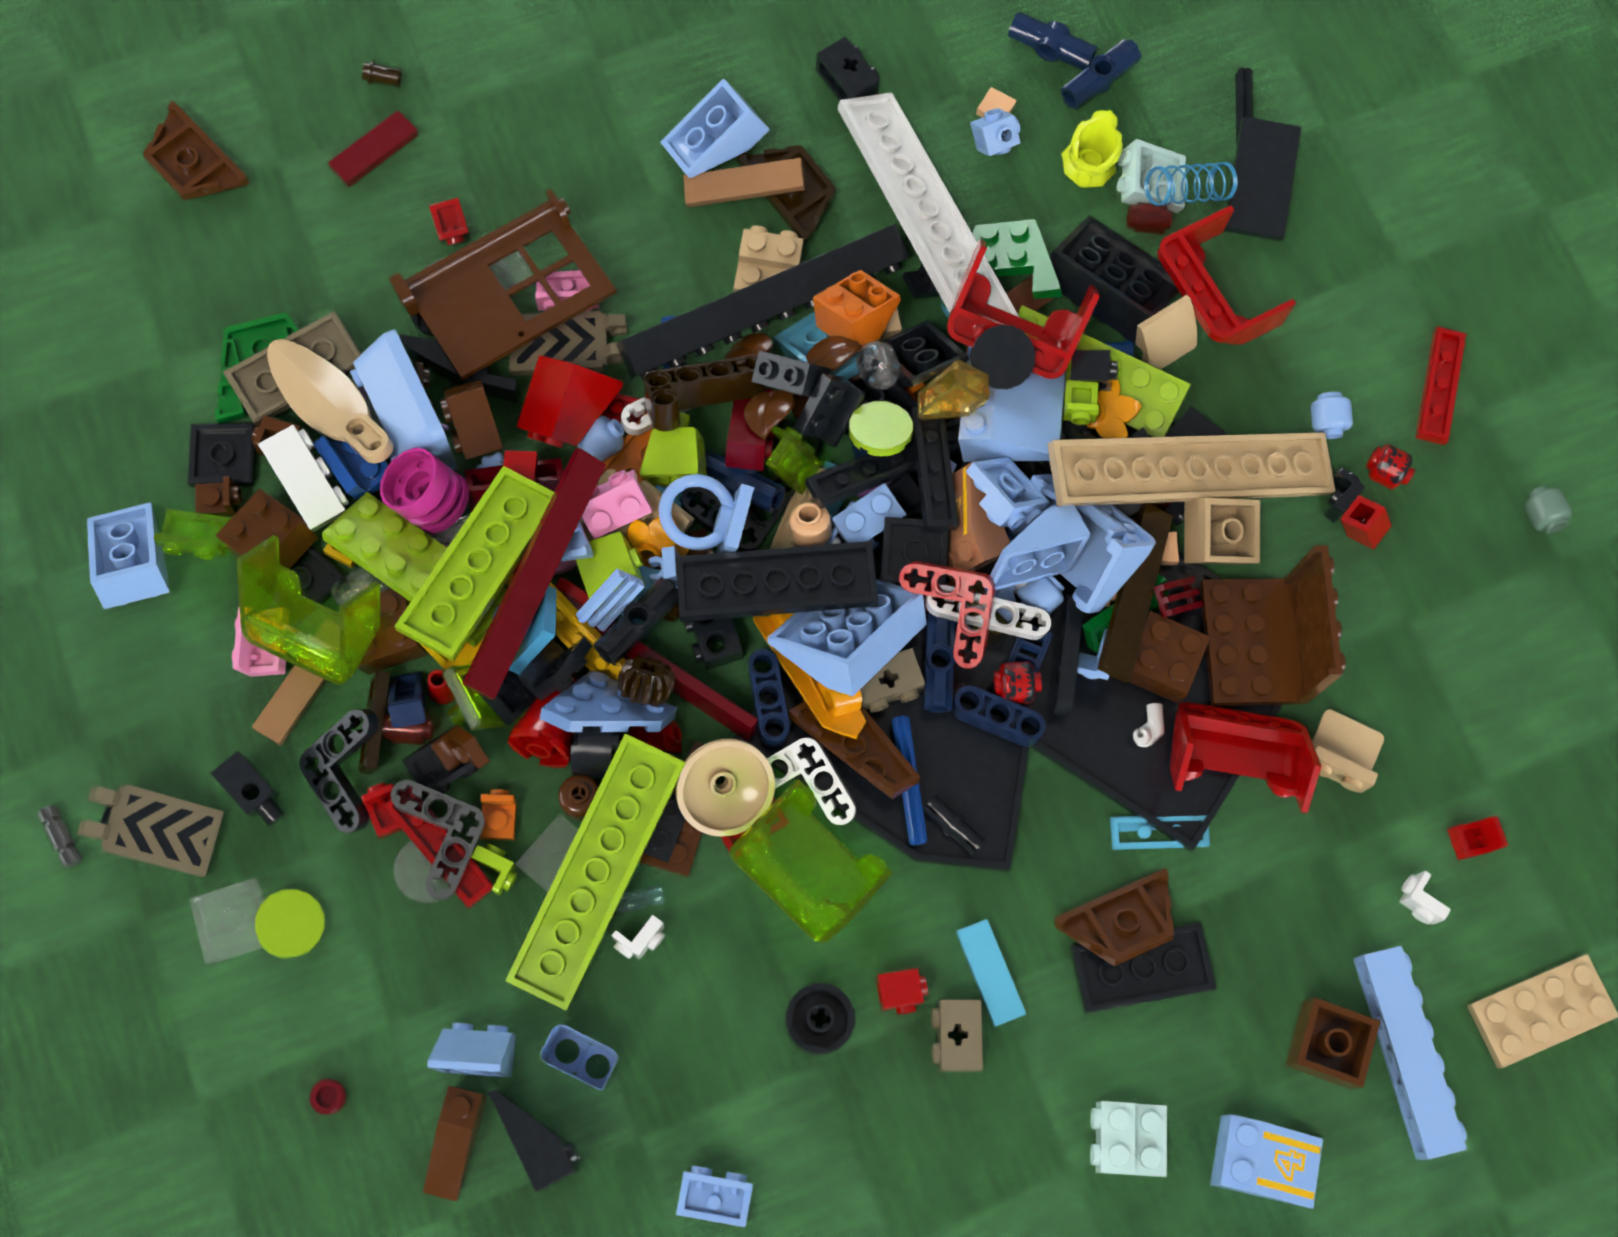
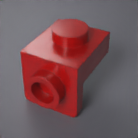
[429,198,469,246]
[628,721,682,754]
[361,783,402,839]
[1447,815,1508,861]

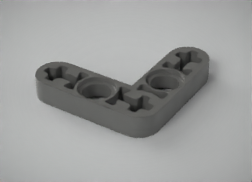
[391,780,485,901]

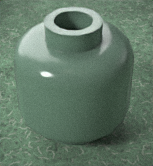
[1524,486,1573,534]

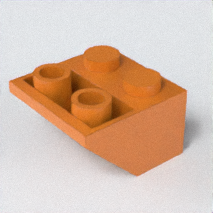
[813,270,901,352]

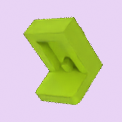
[1063,380,1099,425]
[471,844,518,896]

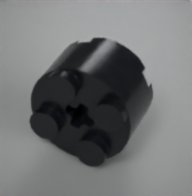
[571,726,622,778]
[785,983,855,1056]

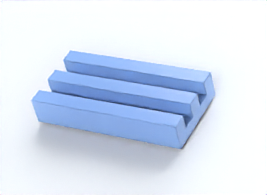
[576,568,645,632]

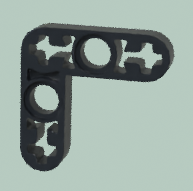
[680,472,796,552]
[299,708,379,833]

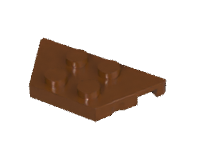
[143,101,250,201]
[1053,868,1174,966]

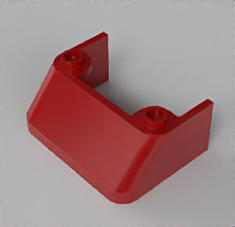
[1157,205,1296,345]
[947,239,1100,379]
[1170,702,1322,813]

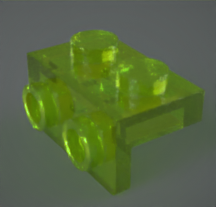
[766,426,823,495]
[153,509,231,560]

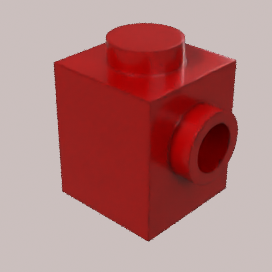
[1340,495,1392,550]
[875,968,928,1015]

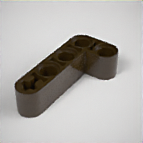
[643,356,765,432]

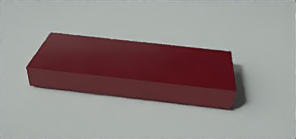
[327,110,418,188]

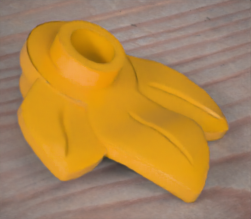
[1086,380,1142,439]
[627,516,689,568]

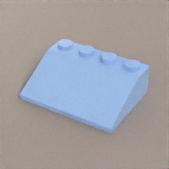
[958,346,1066,462]
[767,579,927,696]

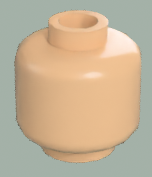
[789,502,832,547]

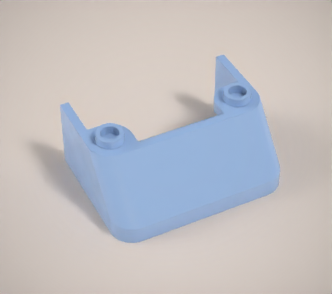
[350,329,458,470]

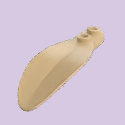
[267,339,393,464]

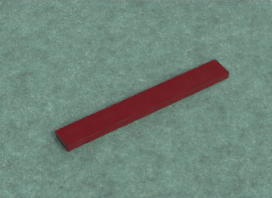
[462,448,606,700]
[558,589,758,742]

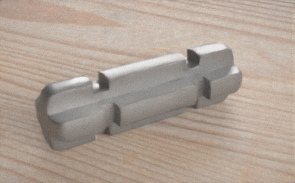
[38,805,82,868]

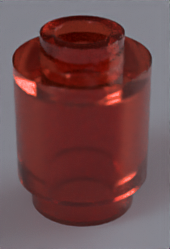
[1126,202,1172,235]
[383,712,434,745]

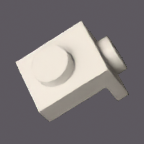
[1399,871,1451,925]
[611,915,665,960]

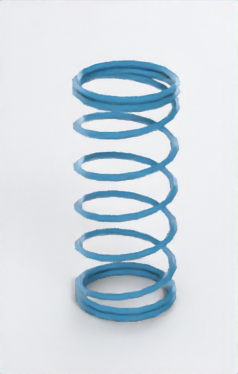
[1144,162,1238,206]

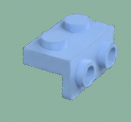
[831,483,906,546]
[676,1165,753,1227]

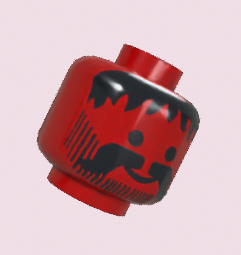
[1365,444,1415,490]
[994,661,1042,704]

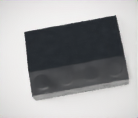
[1050,215,1179,343]

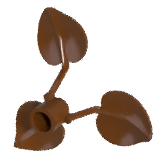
[724,333,862,440]

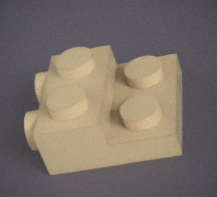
[733,226,803,292]

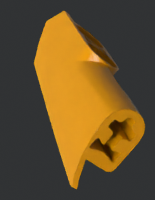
[753,613,866,739]

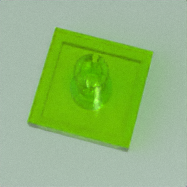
[442,665,520,730]

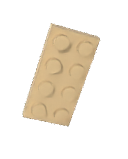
[1467,954,1618,1069]

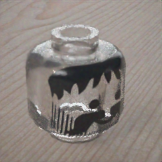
[856,341,901,389]

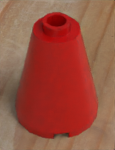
[508,675,578,768]

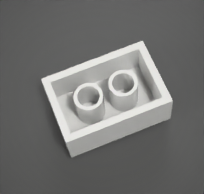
[258,425,349,532]

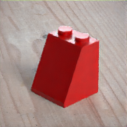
[517,355,624,448]

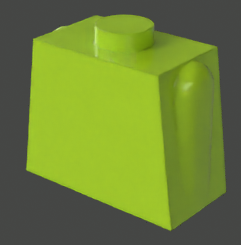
[576,531,646,610]

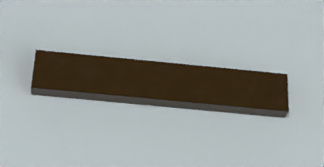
[1097,503,1173,683]

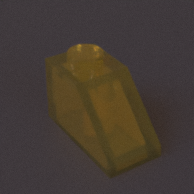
[918,360,990,420]

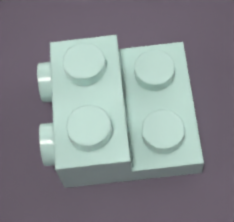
[1117,139,1186,213]
[1090,1101,1167,1177]

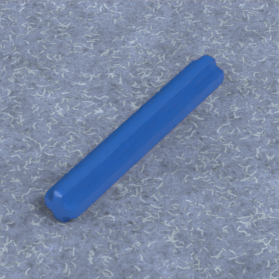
[892,716,927,845]

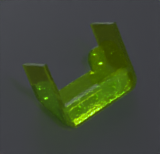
[236,535,380,685]

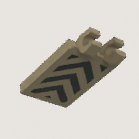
[509,310,627,376]
[77,784,224,877]

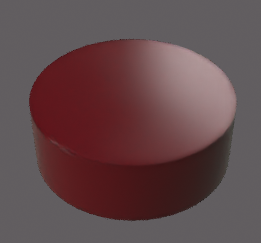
[309,1079,347,1115]

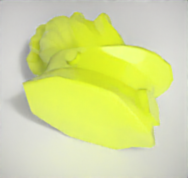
[1061,110,1123,188]

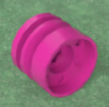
[380,448,469,533]

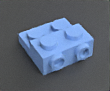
[966,457,1049,530]

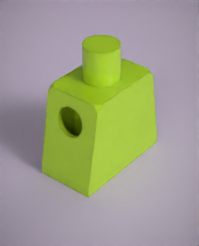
[640,412,707,487]

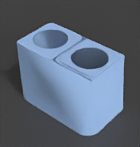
[541,1025,619,1090]

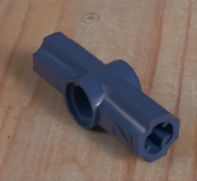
[1007,12,1098,71]
[1060,39,1141,110]
[705,450,786,513]
[923,613,955,713]

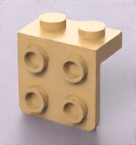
[1312,709,1384,793]

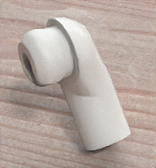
[1133,703,1165,747]

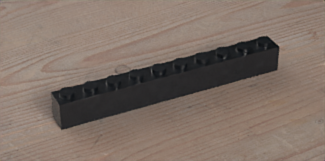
[616,224,910,381]

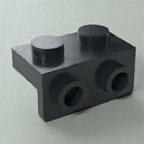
[518,637,593,701]
[402,723,478,798]

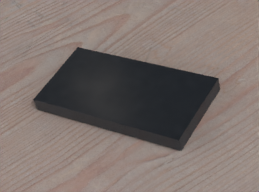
[1224,116,1301,242]
[1070,923,1216,1014]

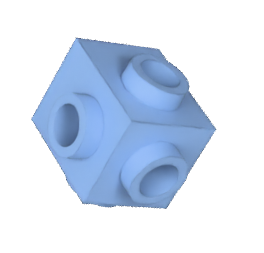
[970,108,1020,156]

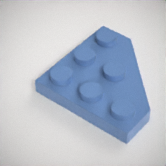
[540,670,677,732]

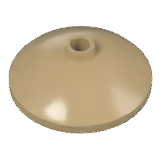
[675,739,775,837]

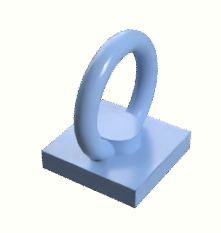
[658,474,754,554]

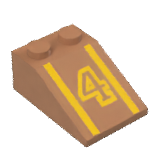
[947,461,1010,580]

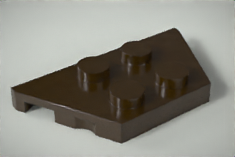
[736,145,836,245]

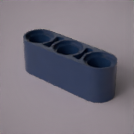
[748,649,789,748]
[952,685,1046,747]

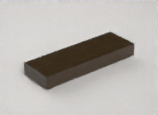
[358,670,390,775]

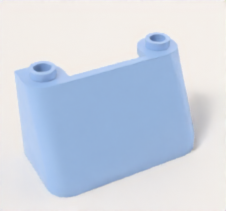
[1005,474,1156,613]

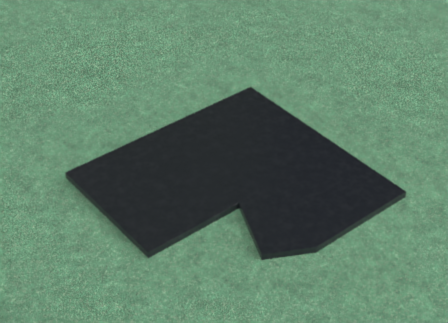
[734,453,1282,872]

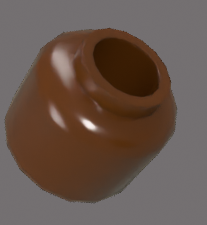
[558,775,599,821]

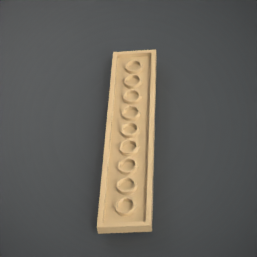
[1047,432,1336,507]

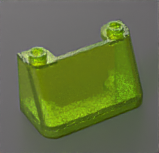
[730,779,894,943]

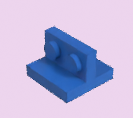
[313,436,389,500]

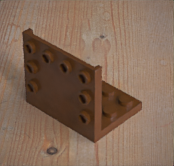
[1200,545,1346,706]

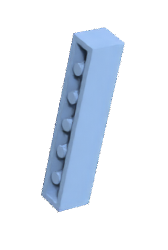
[1353,946,1467,1160]

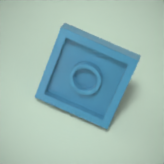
[493,586,557,674]

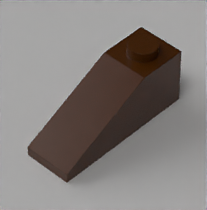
[423,1086,488,1201]

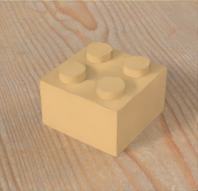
[1184,498,1260,565]

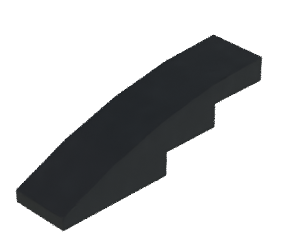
[399,334,520,403]

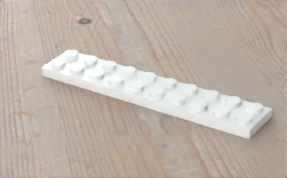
[837,92,1019,317]

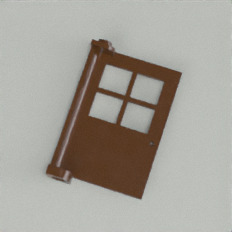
[388,189,617,380]

